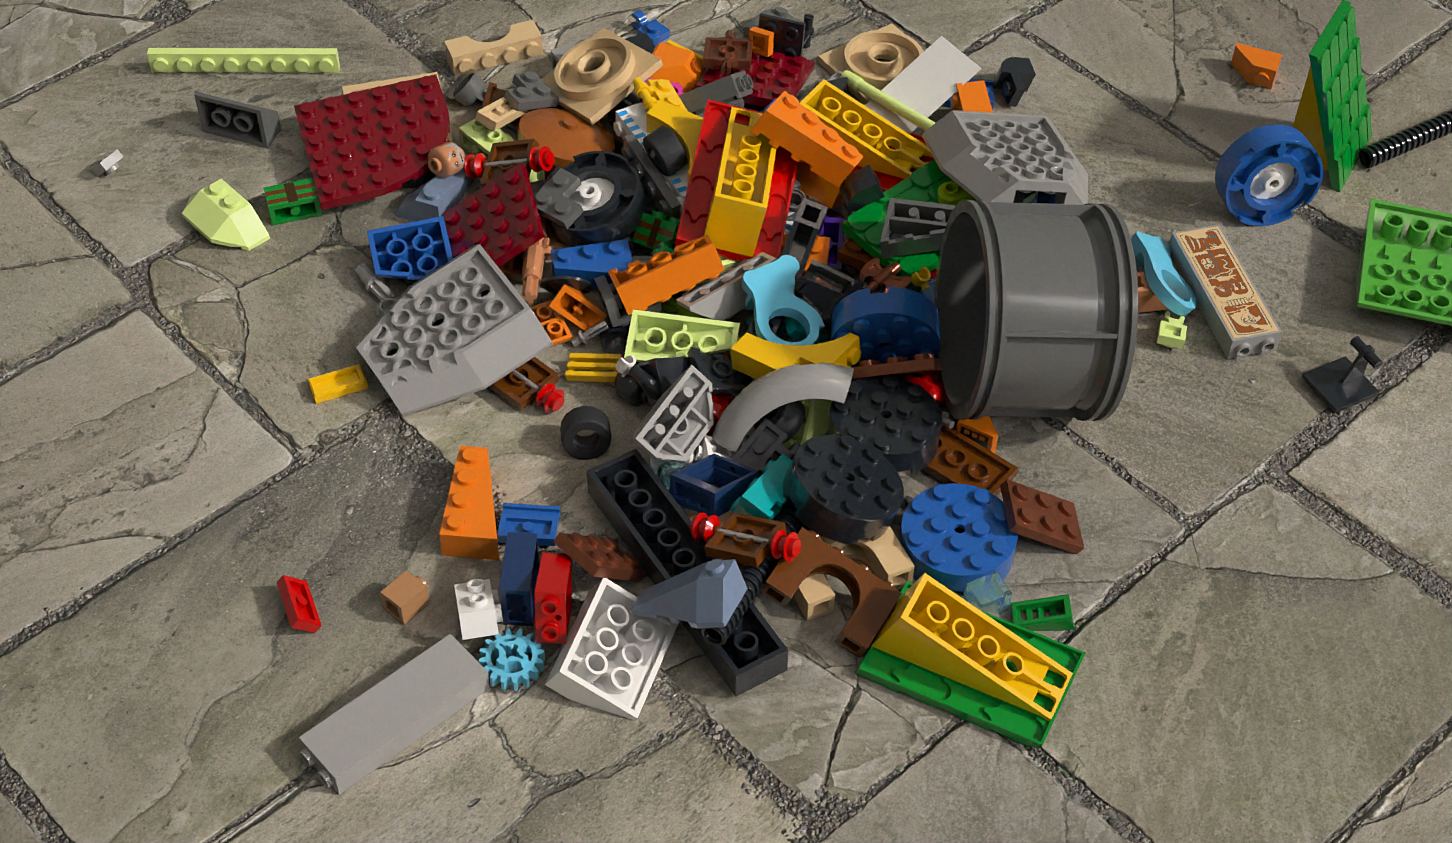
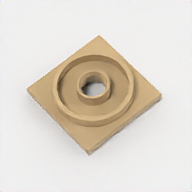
[818,23,924,105]
[541,27,663,125]

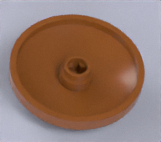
[517,108,615,168]

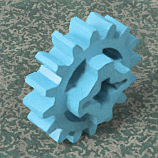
[479,629,545,691]

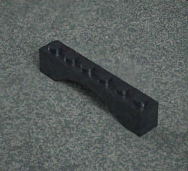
[747,198,828,337]

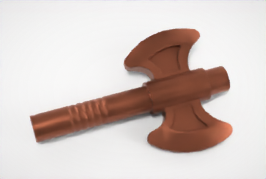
[860,257,911,294]

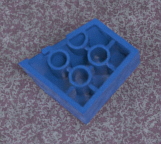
[367,216,453,280]

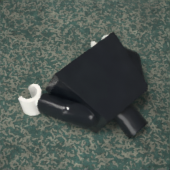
[615,355,691,406]

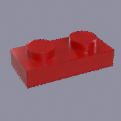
[276,575,322,633]

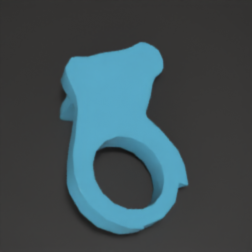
[1131,231,1199,316]
[742,255,825,345]

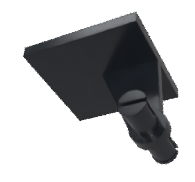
[758,13,814,58]
[794,272,864,320]
[1302,336,1383,413]

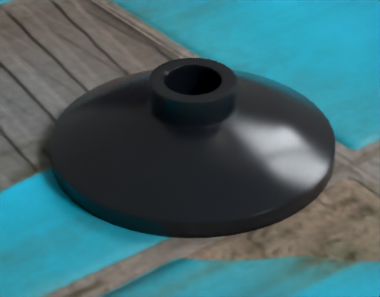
[541,276,593,294]

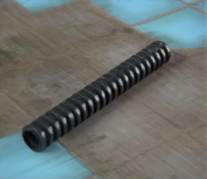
[1359,110,1452,168]
[701,503,803,646]

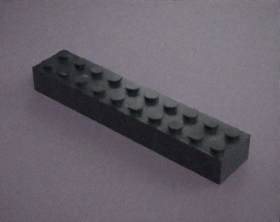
[587,449,788,697]

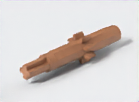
[521,214,552,304]

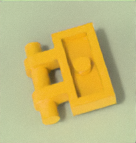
[632,77,687,112]

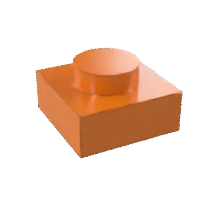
[748,27,774,57]

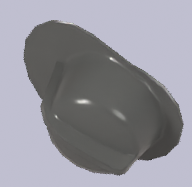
[447,69,486,107]

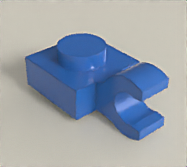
[631,10,670,46]

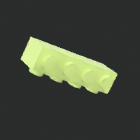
[459,119,545,183]

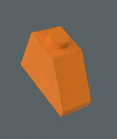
[1231,43,1282,89]

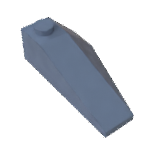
[395,157,475,221]
[631,559,748,628]

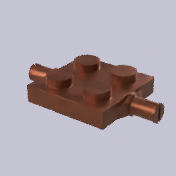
[703,30,753,75]

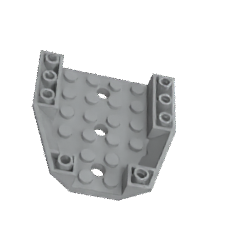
[922,110,1088,205]
[354,244,553,416]

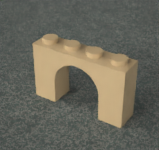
[778,526,915,621]

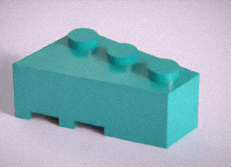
[730,454,792,521]

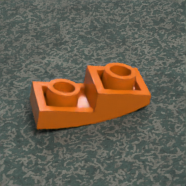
[530,300,572,347]

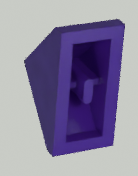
[819,217,845,270]

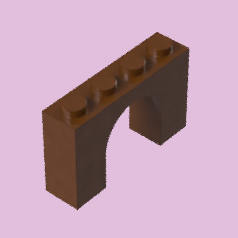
[760,527,902,658]

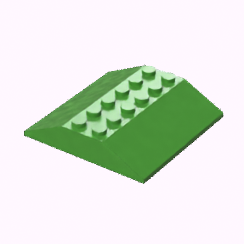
[1355,199,1452,326]

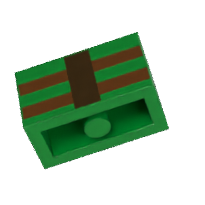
[263,178,322,226]
[632,210,680,250]

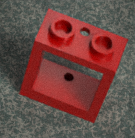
[535,552,573,644]

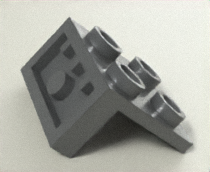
[594,275,663,328]

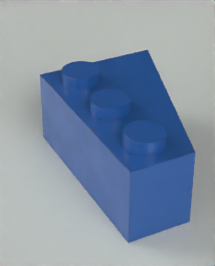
[551,239,633,293]

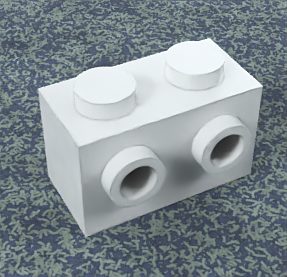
[454,579,503,640]

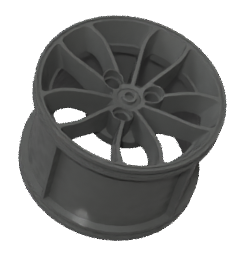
[934,200,1138,421]

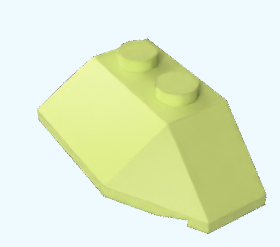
[182,179,270,251]

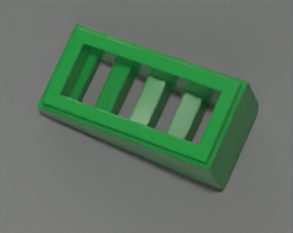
[1010,594,1075,631]

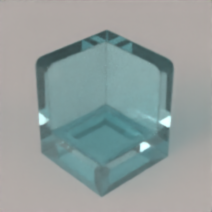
[964,571,1012,614]

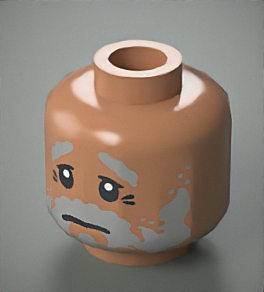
[428,142,465,178]

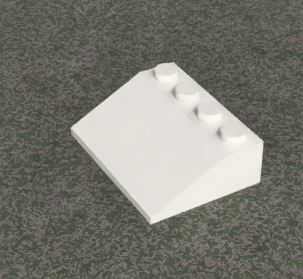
[545,578,678,720]

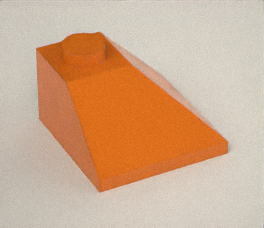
[649,42,707,94]

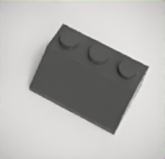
[194,92,281,148]

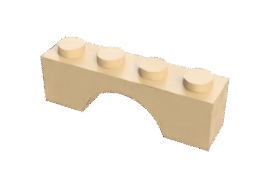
[444,20,543,76]

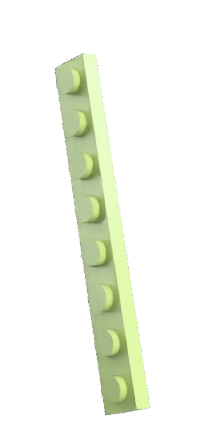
[147,48,340,73]

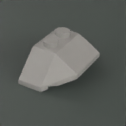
[676,252,777,321]
[633,365,714,463]

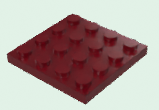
[695,52,814,107]
[443,163,545,267]

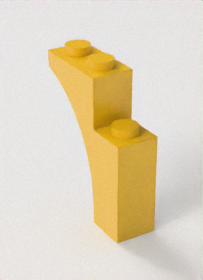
[646,99,703,187]
[730,333,861,379]

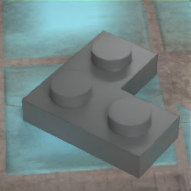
[504,71,559,111]
[534,168,584,229]

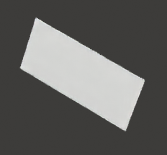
[865,36,982,133]

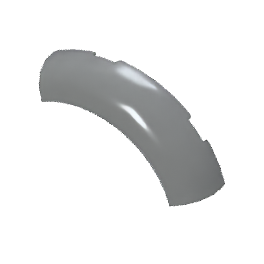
[712,363,854,453]

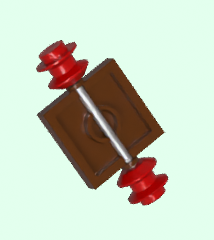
[463,139,555,187]
[488,357,565,413]
[690,512,801,567]

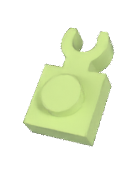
[1157,311,1187,349]

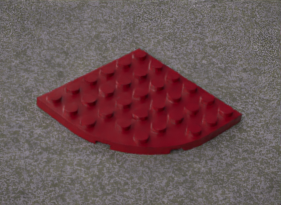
[294,74,450,210]

